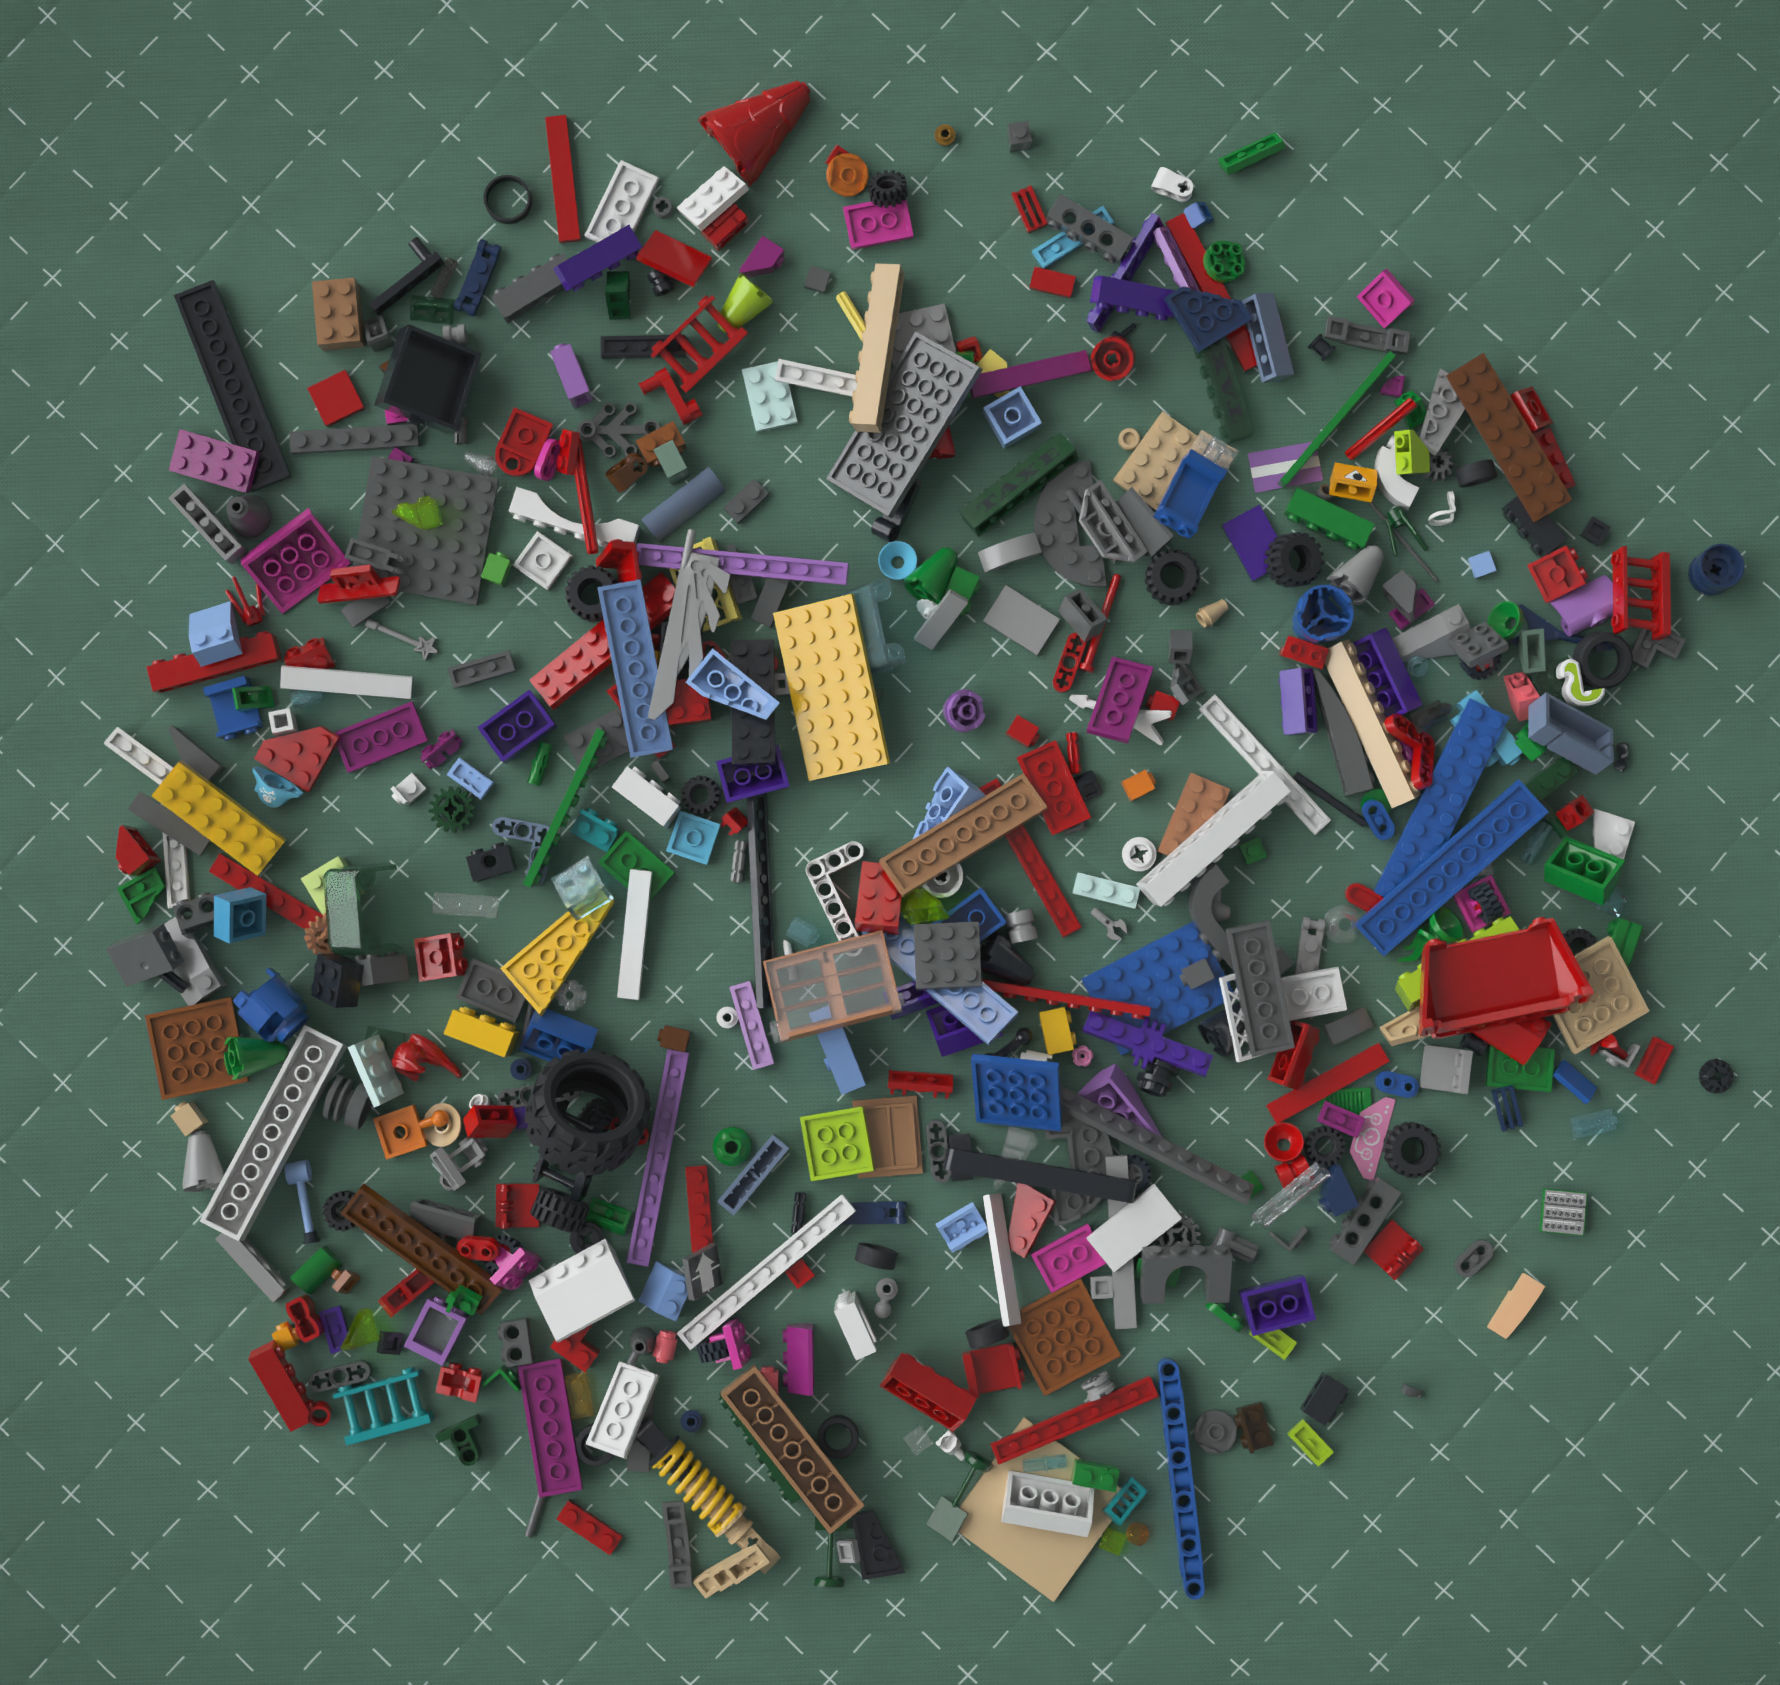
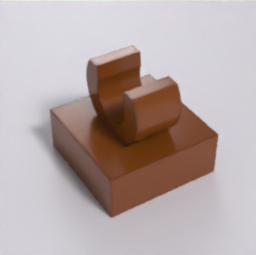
[331,1269,361,1294]

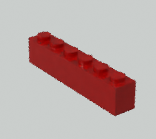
[146,631,282,694]

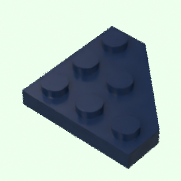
[1164,286,1253,353]

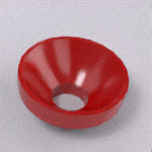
[1264,1123,1304,1162]

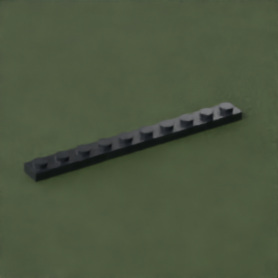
[746,793,775,1008]

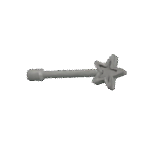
[365,619,438,660]

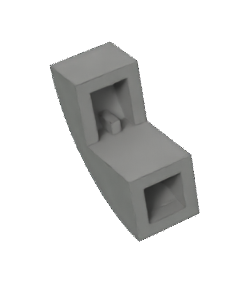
[978,533,1042,572]

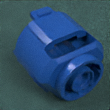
[1292,585,1354,644]
[233,968,309,1043]

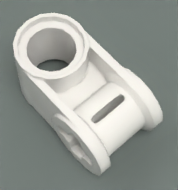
[1151,167,1193,202]

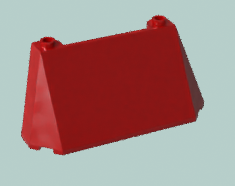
[1419,917,1594,1039]

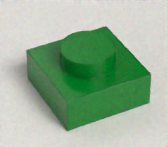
[1238,837,1267,865]

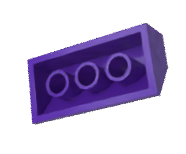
[1353,627,1423,718]

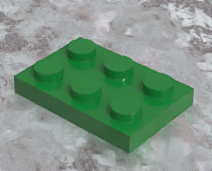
[598,830,675,901]
[1485,1043,1555,1092]

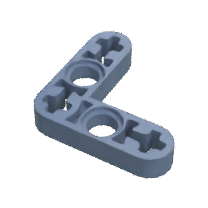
[492,817,553,887]

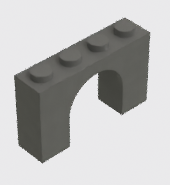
[1140,1245,1233,1304]

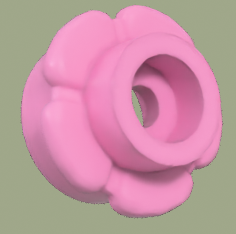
[1072,1045,1093,1067]

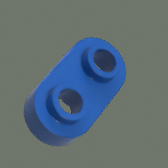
[1362,799,1395,840]
[1375,1071,1419,1098]

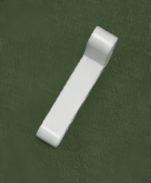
[806,841,864,957]

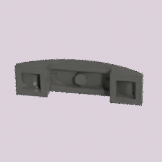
[1324,316,1411,354]
[662,1500,693,1589]

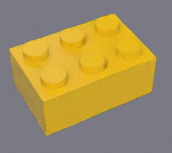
[444,1007,520,1057]

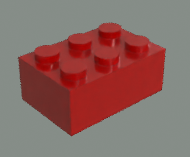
[855,861,903,935]

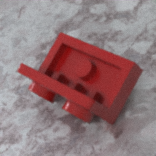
[284,637,335,669]

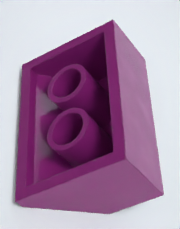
[783,1323,815,1396]

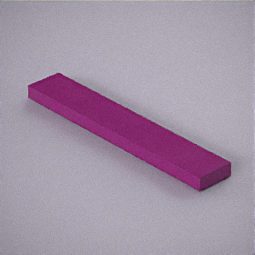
[970,350,1091,399]

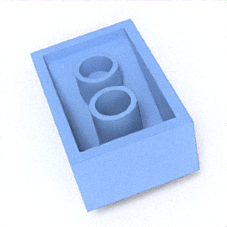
[189,601,243,667]

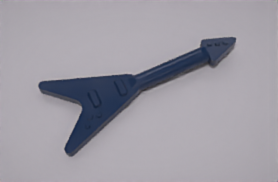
[1509,604,1614,651]

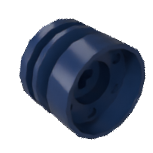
[1688,543,1745,596]

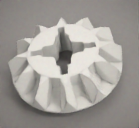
[1122,837,1156,872]

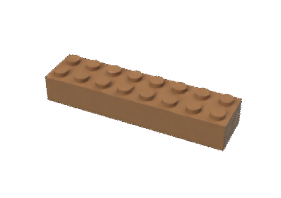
[720,1364,864,1534]

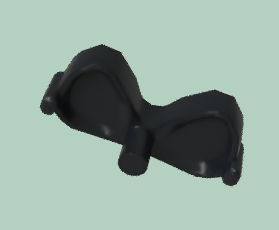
[1613,742,1630,772]

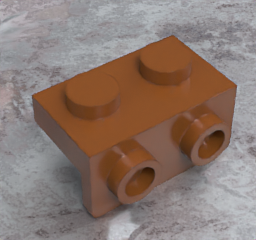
[636,421,687,467]

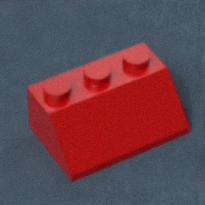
[1471,1018,1552,1065]
[1267,1020,1320,1091]

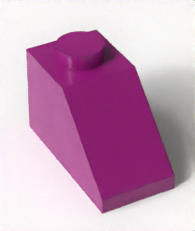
[739,235,785,277]

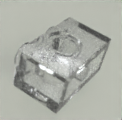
[1191,430,1239,471]

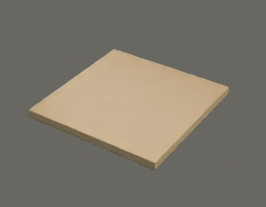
[959,1417,1129,1602]

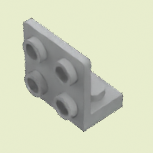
[1419,1045,1473,1094]

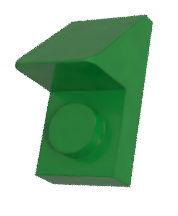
[232,686,274,713]

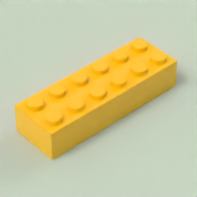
[151,760,287,876]

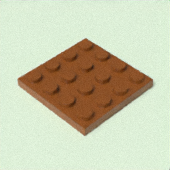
[145,997,249,1100]
[1008,1278,1121,1396]

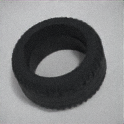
[1572,632,1633,689]

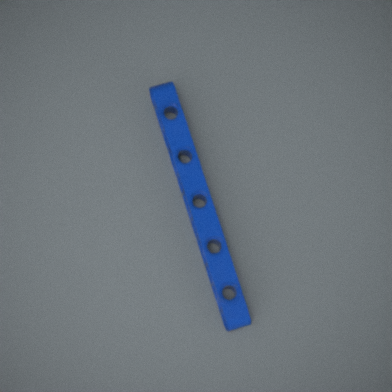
[1157,1357,1205,1600]

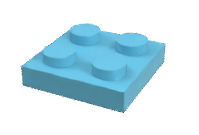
[666,811,721,865]

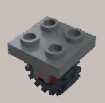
[1448,622,1509,680]

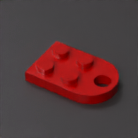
[495,407,554,477]

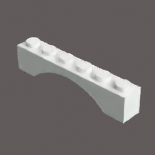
[509,487,641,548]

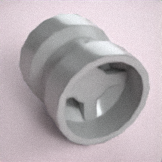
[443,324,468,346]

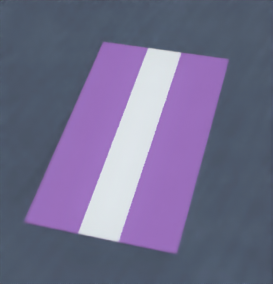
[1248,442,1323,493]

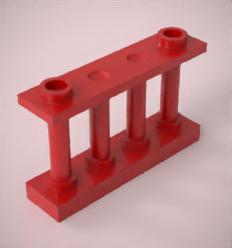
[651,295,749,393]
[1611,546,1671,641]

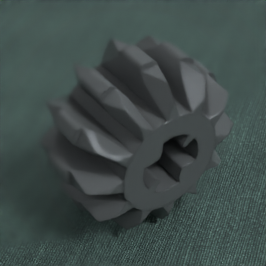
[1424,448,1455,482]

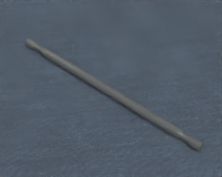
[1369,502,1438,581]

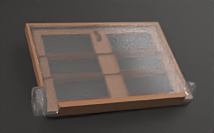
[763,930,905,1044]

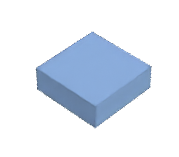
[1468,551,1497,579]

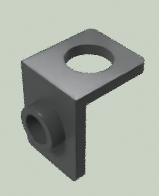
[1268,1226,1308,1252]

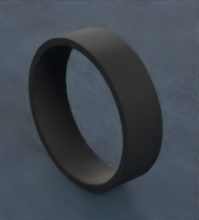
[483,175,532,224]

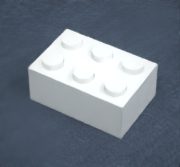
[612,766,682,828]

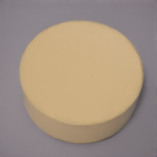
[1118,428,1140,451]

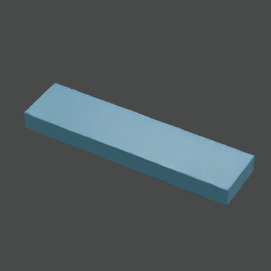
[1032,206,1115,269]

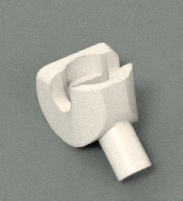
[935,1430,965,1461]

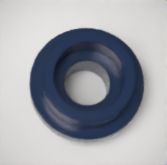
[510,1058,532,1080]
[681,1410,702,1432]

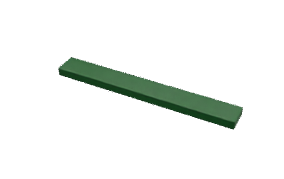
[1277,351,1396,488]

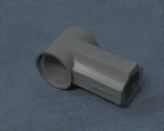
[1212,1227,1258,1263]

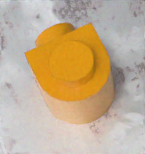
[272,1321,300,1351]

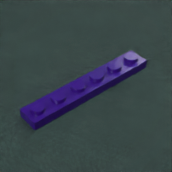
[1087,213,1164,333]

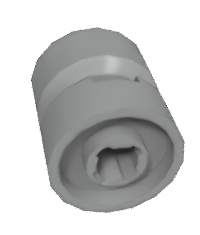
[1005,909,1038,944]

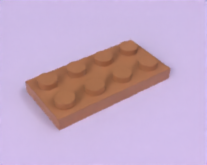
[1157,773,1230,856]

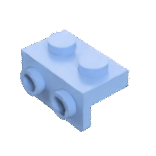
[936,1202,988,1253]

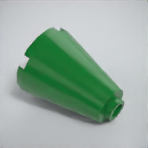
[903,547,958,605]
[224,1036,288,1080]

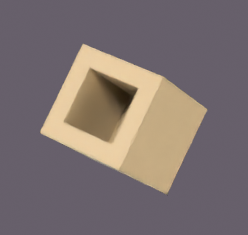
[171,1101,208,1136]

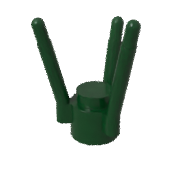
[1384,506,1428,557]

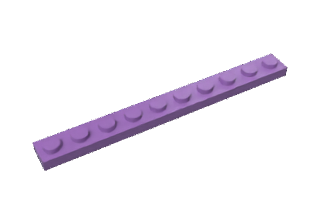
[637,543,849,585]
[627,1049,689,1267]

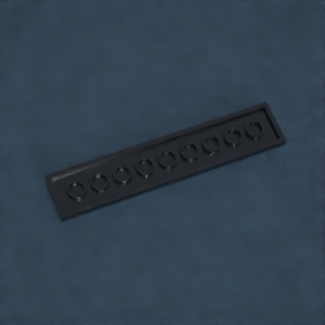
[174,280,292,492]

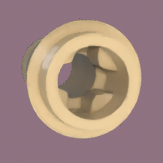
[1196,599,1229,628]

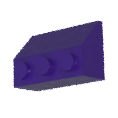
[716,745,790,803]
[926,1005,1003,1057]
[1238,1274,1316,1336]

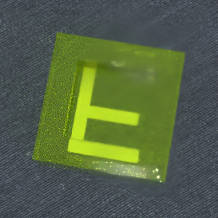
[1098,1527,1127,1556]

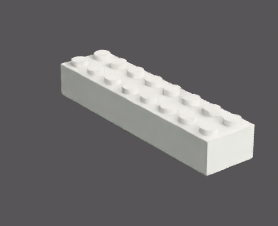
[1136,771,1291,907]

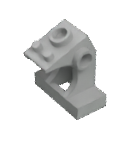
[430,1137,488,1191]

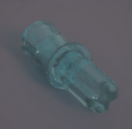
[1023,1454,1067,1472]

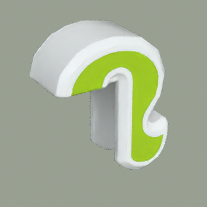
[1556,659,1605,707]

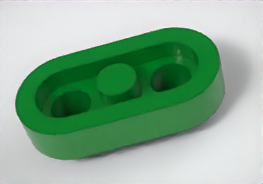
[1205,1303,1244,1333]

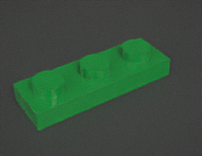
[1218,132,1285,175]

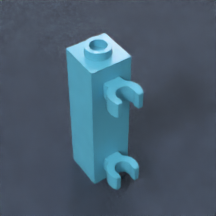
[1449,690,1522,768]

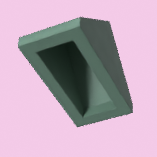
[654,440,690,485]
[1517,628,1546,673]

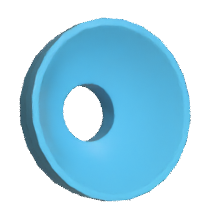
[878,541,917,580]

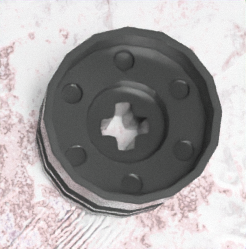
[323,1075,372,1130]

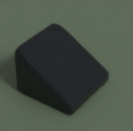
[1073,770,1103,802]

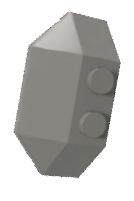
[1079,480,1148,563]

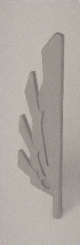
[648,529,730,720]

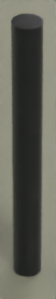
[1293,771,1367,827]

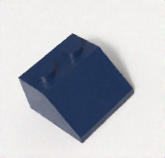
[1318,1163,1359,1217]

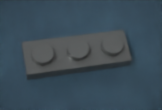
[447,650,516,689]

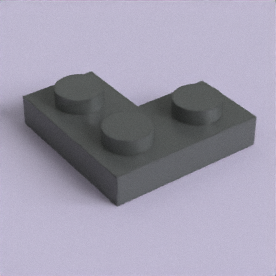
[1631,628,1685,669]

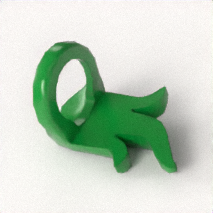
[1398,927,1436,962]

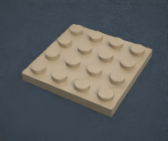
[1113,411,1232,512]
[1553,936,1649,1054]

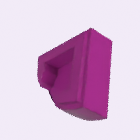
[1379,375,1405,398]

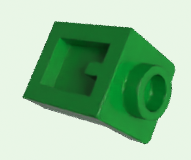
[1394,391,1426,429]
[445,1285,483,1316]

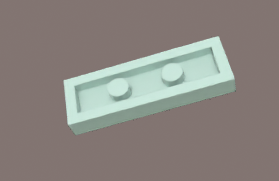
[1072,873,1140,909]

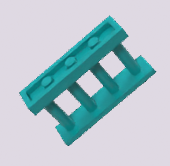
[333,1367,434,1446]

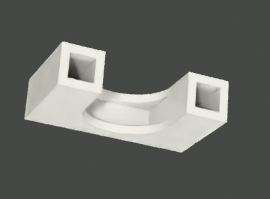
[834,1290,877,1360]

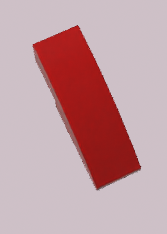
[378,1269,435,1318]

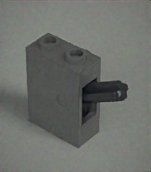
[106,923,189,993]

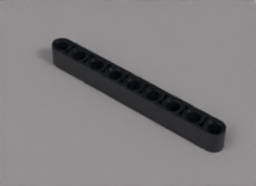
[943,1147,1138,1203]

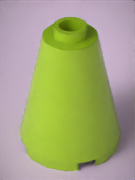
[717,273,773,334]

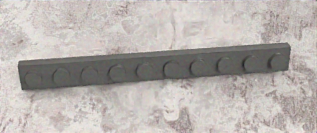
[1060,1085,1254,1205]

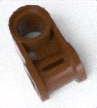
[605,453,648,492]

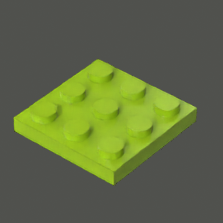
[800,1106,875,1181]

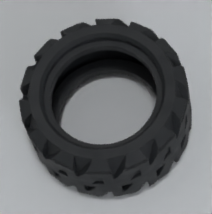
[525,1049,651,1175]

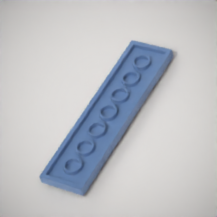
[598,580,673,758]
[862,912,1018,1046]

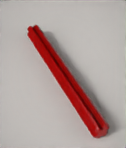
[574,436,599,554]

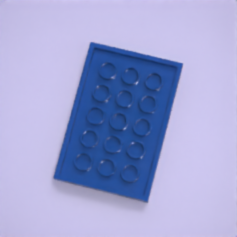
[1081,921,1234,1055]

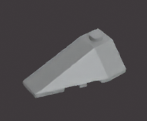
[1392,604,1470,662]
[164,914,227,1006]

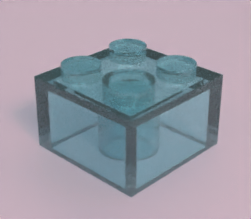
[551,856,614,921]

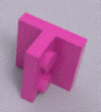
[1357,268,1415,329]

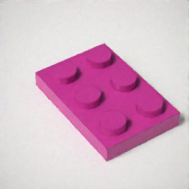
[843,200,914,250]
[1031,1223,1106,1293]

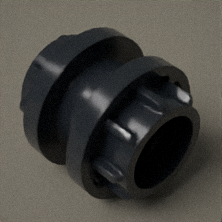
[1136,1058,1179,1097]

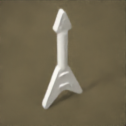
[1069,695,1172,745]

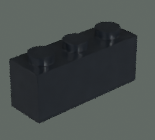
[1502,496,1567,558]

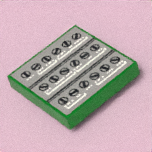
[1539,1188,1588,1236]

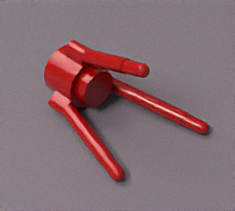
[225,576,265,627]

